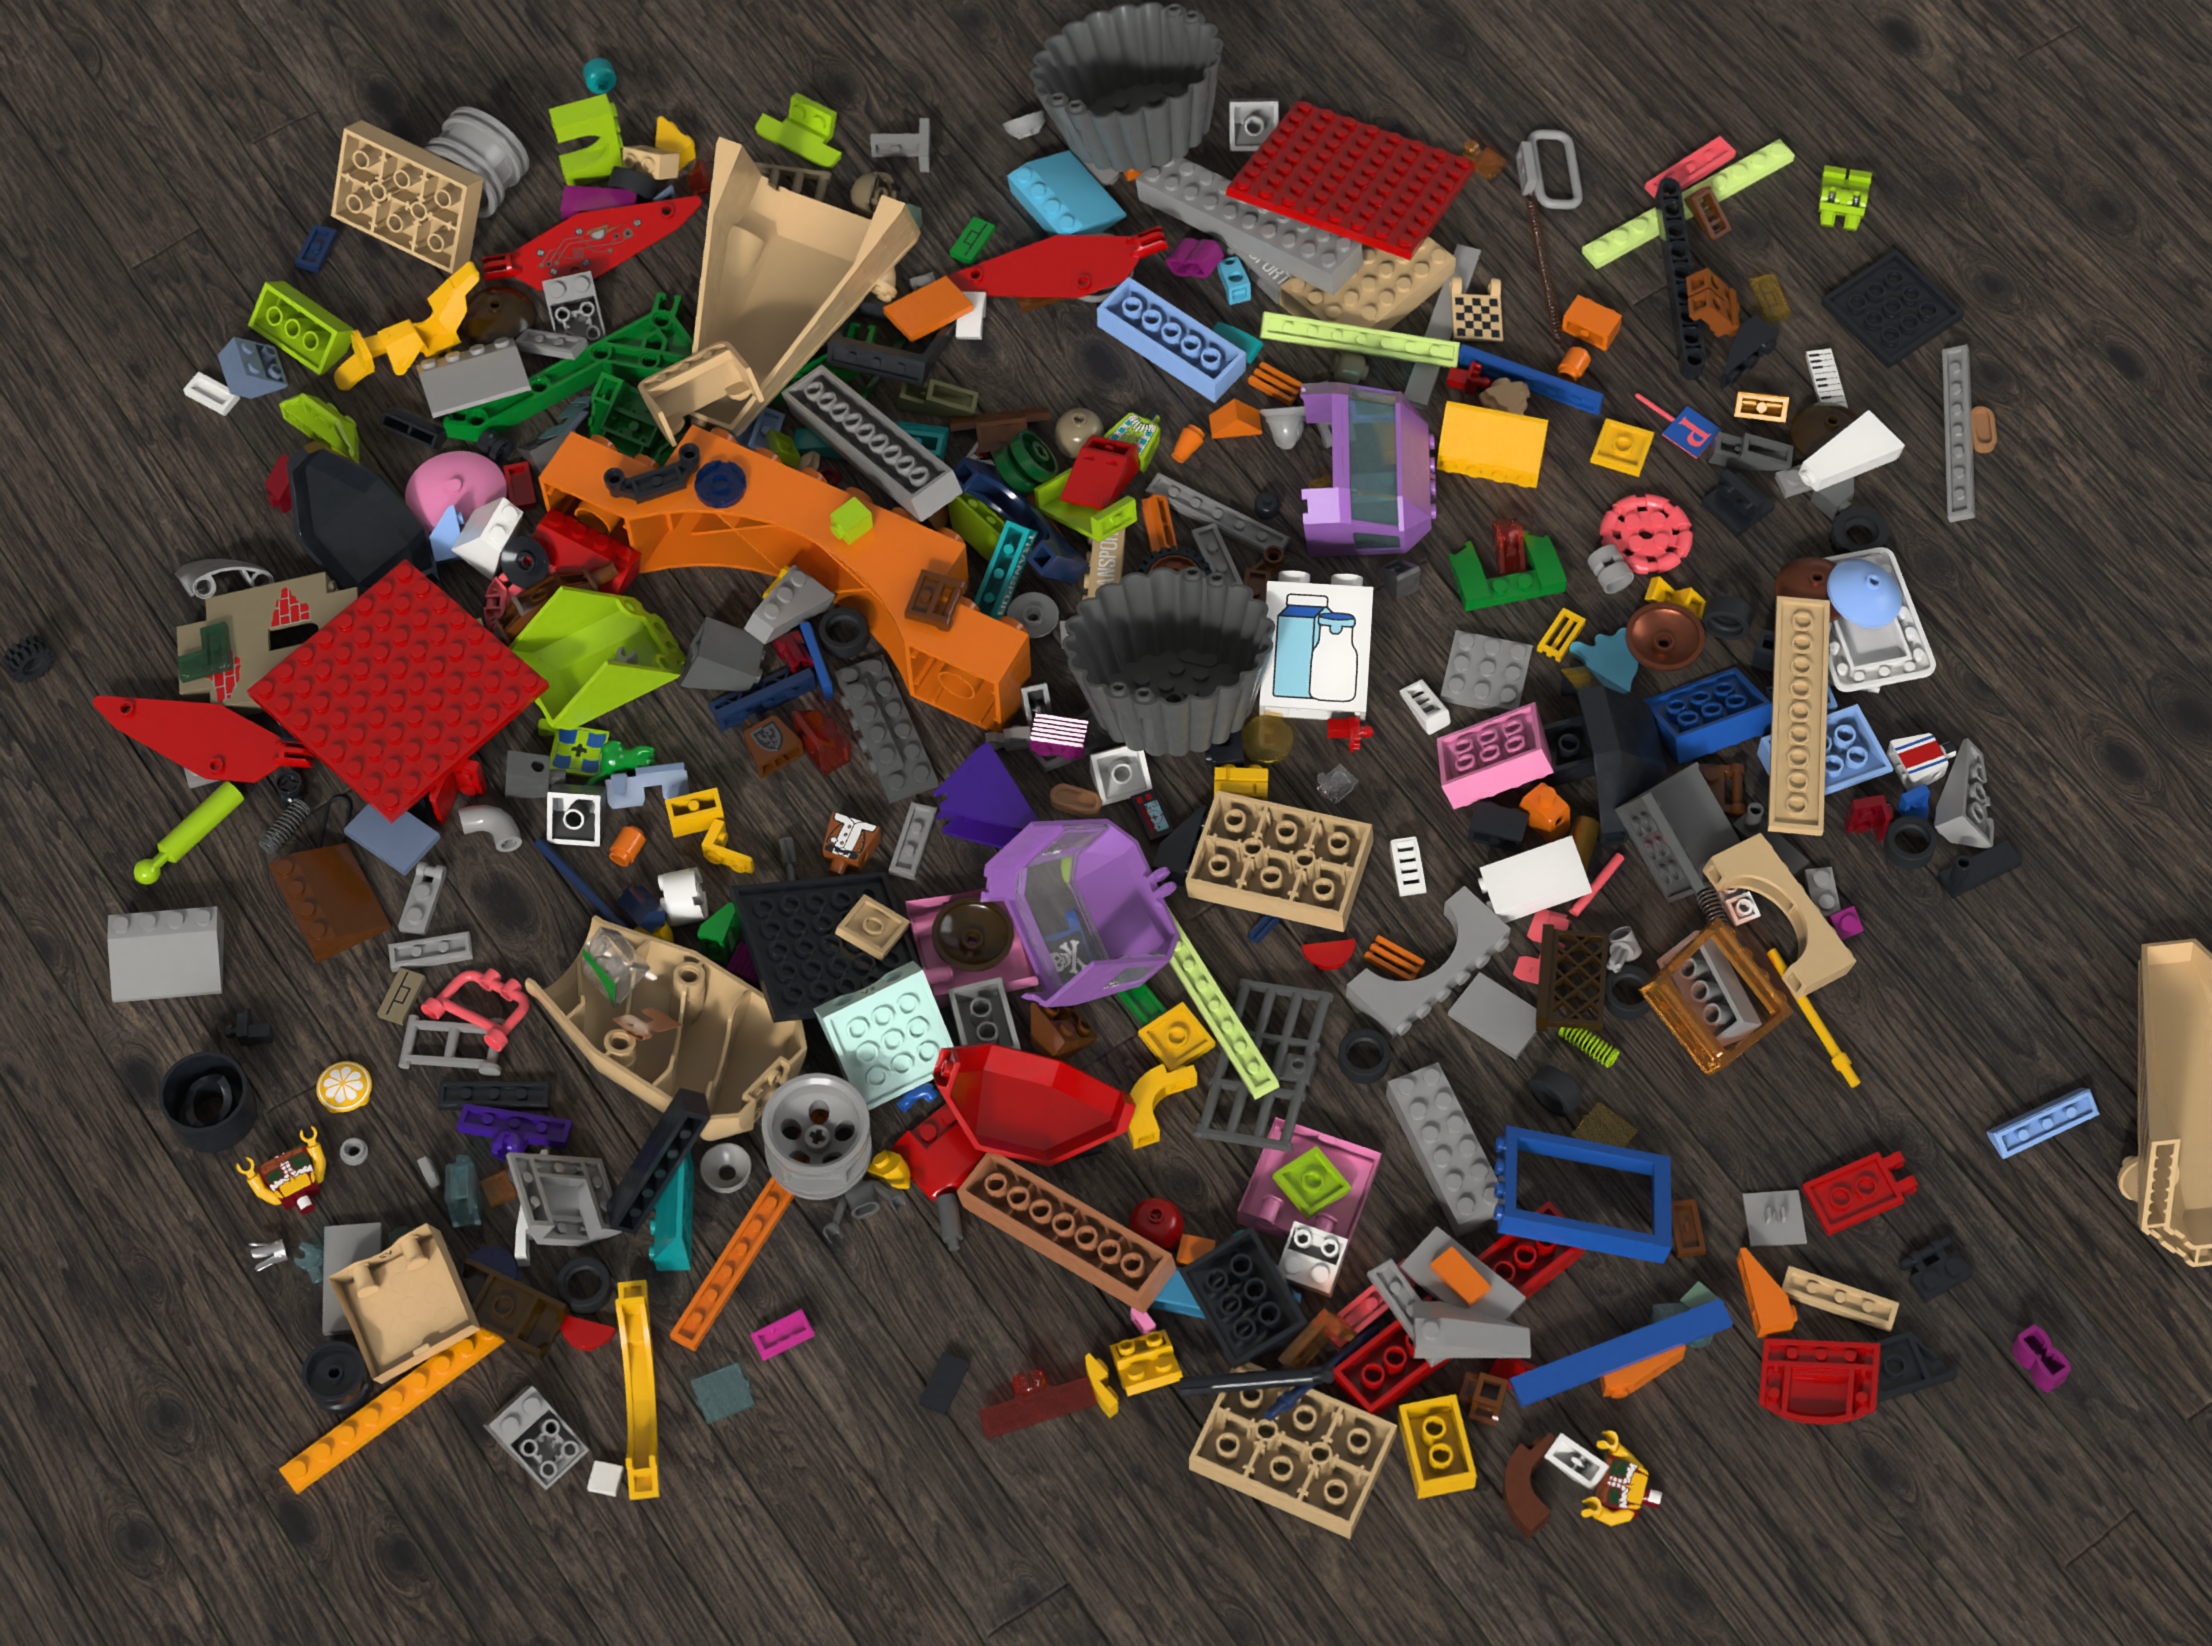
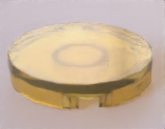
[1241,715,1294,765]

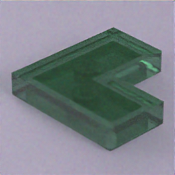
[177,621,233,683]

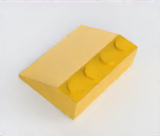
[1436,401,1548,488]

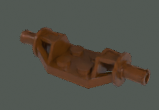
[491,561,620,645]

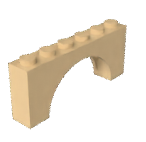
[1702,833,1856,1000]

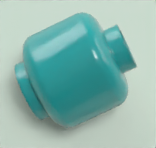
[583,58,617,94]

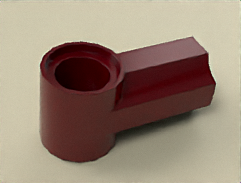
[773,630,814,675]

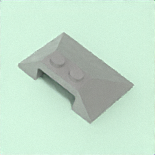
[506,1152,622,1247]

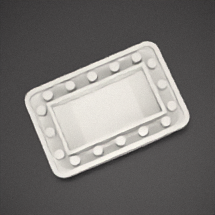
[1814,547,1936,692]

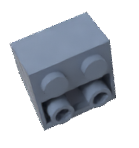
[218,337,288,399]

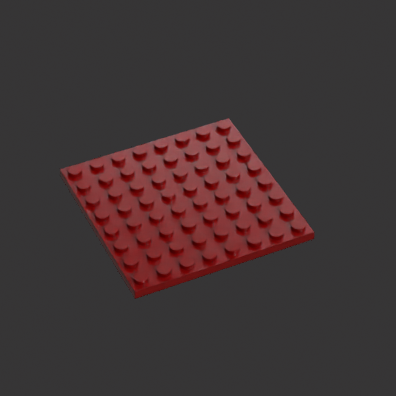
[1226,101,1477,261]
[247,559,550,824]

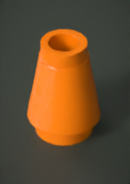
[1171,424,1205,463]

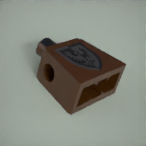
[743,713,804,779]

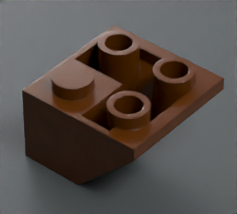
[1030,1001,1098,1061]

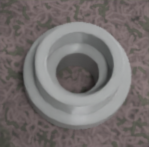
[340,1138,368,1166]

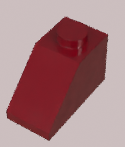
[264,453,292,514]

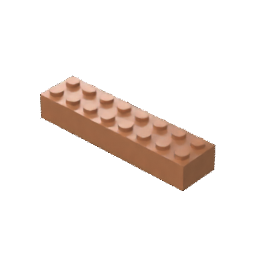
[957,1152,1177,1314]

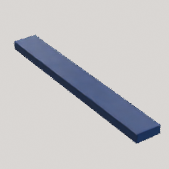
[1509,1298,1733,1408]

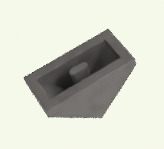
[1376,558,1421,600]
[1020,682,1053,735]

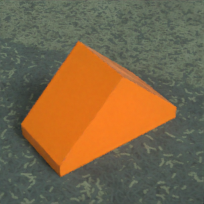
[1209,398,1262,439]

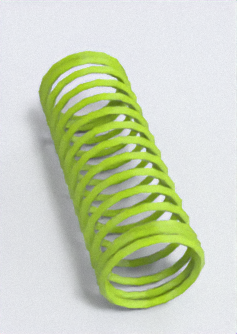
[1558,1027,1620,1068]

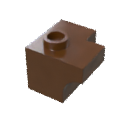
[1458,1372,1509,1428]

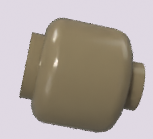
[1330,351,1369,385]

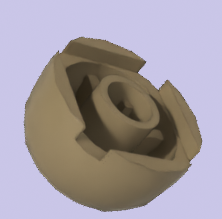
[850,172,896,220]
[1054,407,1105,459]

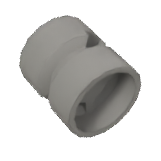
[1587,544,1634,594]

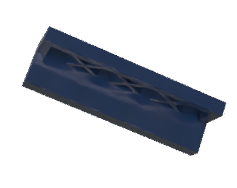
[707,667,816,732]

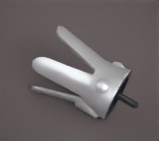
[249,1239,294,1272]

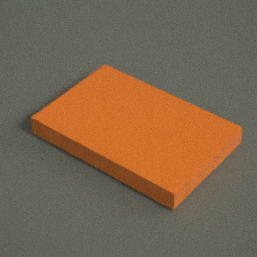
[883,276,974,342]

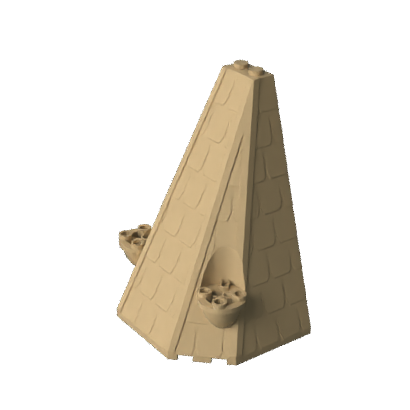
[687,137,921,437]
[2117,939,2212,1267]

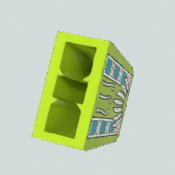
[1103,411,1160,473]

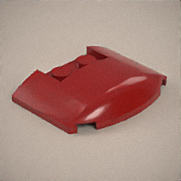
[889,1103,1005,1201]
[1759,1338,1881,1424]

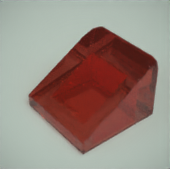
[687,159,711,196]

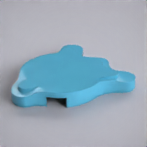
[1569,628,1638,692]

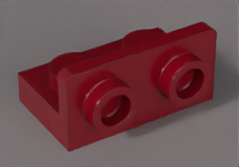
[1843,794,1893,842]

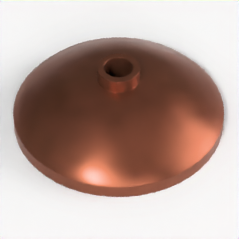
[1774,557,1842,623]
[1625,602,1705,672]

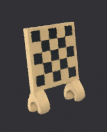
[1449,277,1503,342]

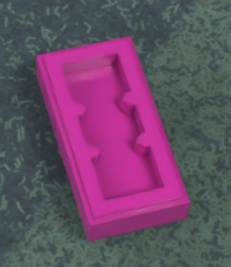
[750,1309,815,1361]

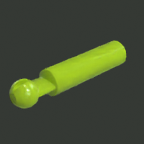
[134,781,244,885]

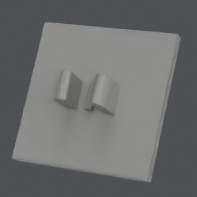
[1742,1190,1807,1247]

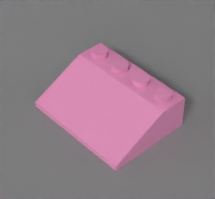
[1437,702,1554,809]

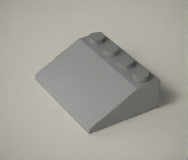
[416,337,531,418]
[107,906,224,1003]

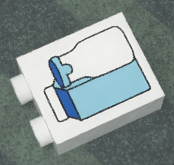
[1259,571,1373,722]

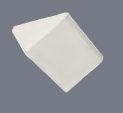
[1090,745,1152,806]

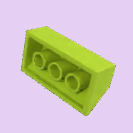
[248,281,355,375]

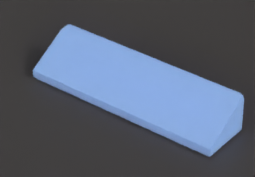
[1986,1088,2099,1159]

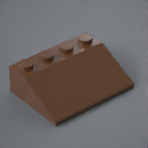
[268,843,391,964]

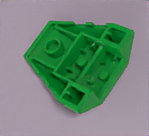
[588,372,688,461]

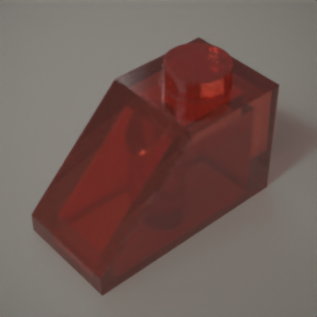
[1492,518,1526,577]

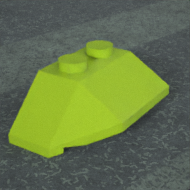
[279,393,359,463]
[947,492,1033,562]

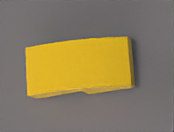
[1085,1353,1119,1419]

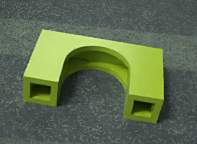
[549,94,623,186]

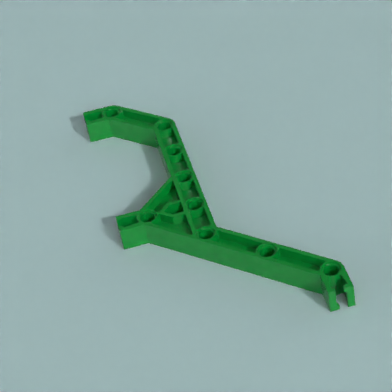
[443,292,877,442]

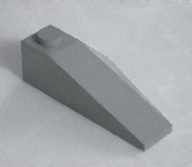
[1934,738,1994,849]
[1412,1301,1531,1358]

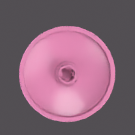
[405,451,508,535]

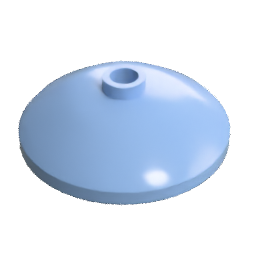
[1827,559,1902,628]

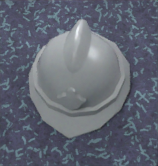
[1259,406,1306,450]

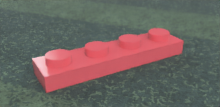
[1645,136,1736,199]
[1320,1258,1419,1352]

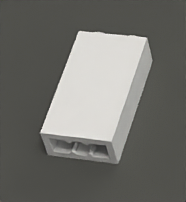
[1478,835,1592,923]

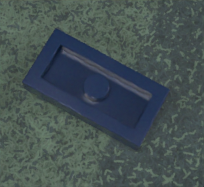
[295,224,338,273]

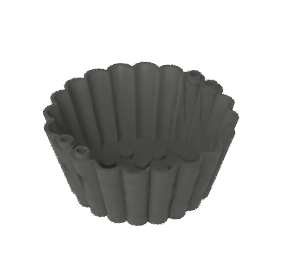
[1029,2,1224,172]
[1062,566,1276,756]

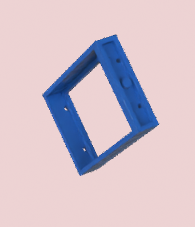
[1493,1126,1672,1264]

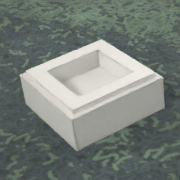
[587,1460,624,1497]

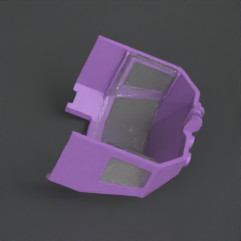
[980,819,1180,1007]

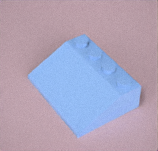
[1757,704,1893,796]

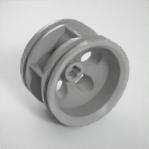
[762,1073,872,1200]

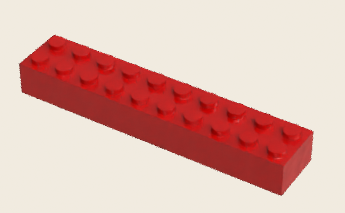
[1332,1201,1585,1417]

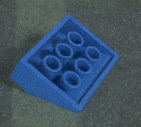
[1643,667,1772,764]

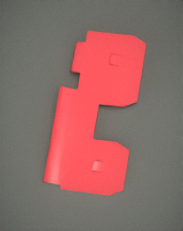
[1513,909,1570,984]

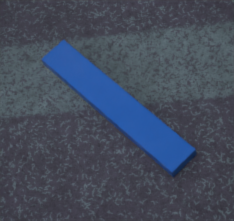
[1458,344,1604,415]

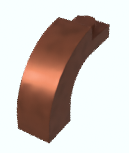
[1502,1432,1557,1540]

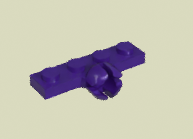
[457,1103,573,1162]

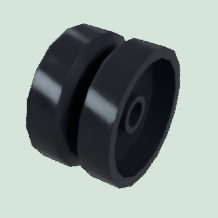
[301,1341,373,1414]

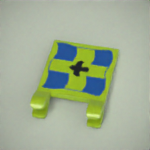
[538,718,610,778]

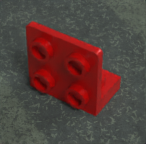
[429,759,488,825]

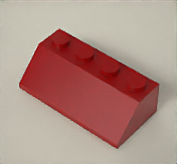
[527,507,642,595]

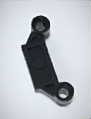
[603,443,701,505]

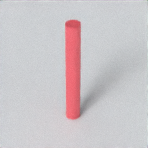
[1569,853,1624,917]

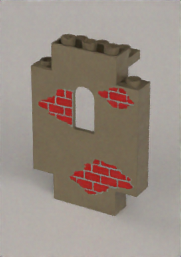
[177,572,362,717]

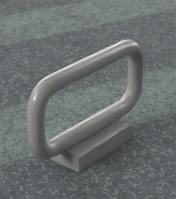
[1516,129,1583,209]

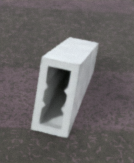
[1798,410,1905,491]

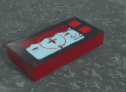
[1130,788,1174,844]

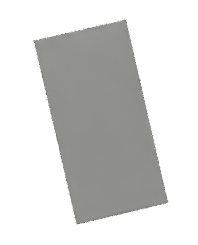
[322,1222,382,1336]
[1400,1226,1526,1321]

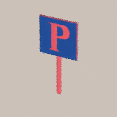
[1635,393,1722,459]

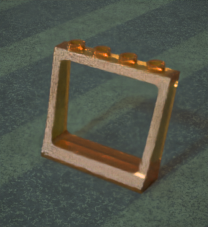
[1639,917,1794,1077]

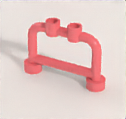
[421,968,530,1051]

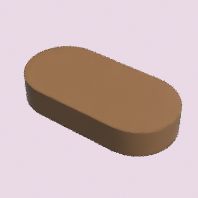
[1971,406,1997,453]
[1050,783,1102,819]

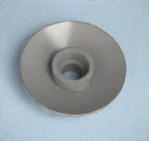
[1007,592,1059,638]

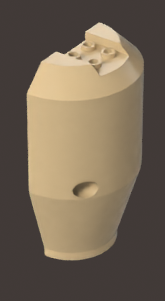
[525,915,807,1141]

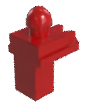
[1446,361,1492,395]
[1327,717,1374,753]

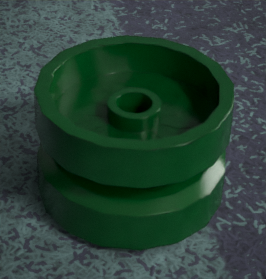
[994,429,1058,496]

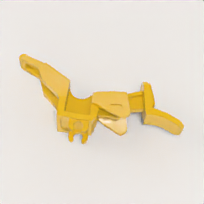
[334,261,480,391]

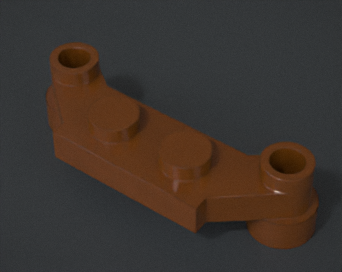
[1243,545,1284,603]

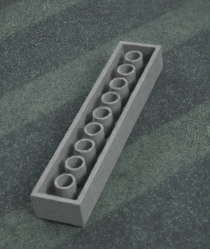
[1136,157,1364,295]
[781,364,963,522]

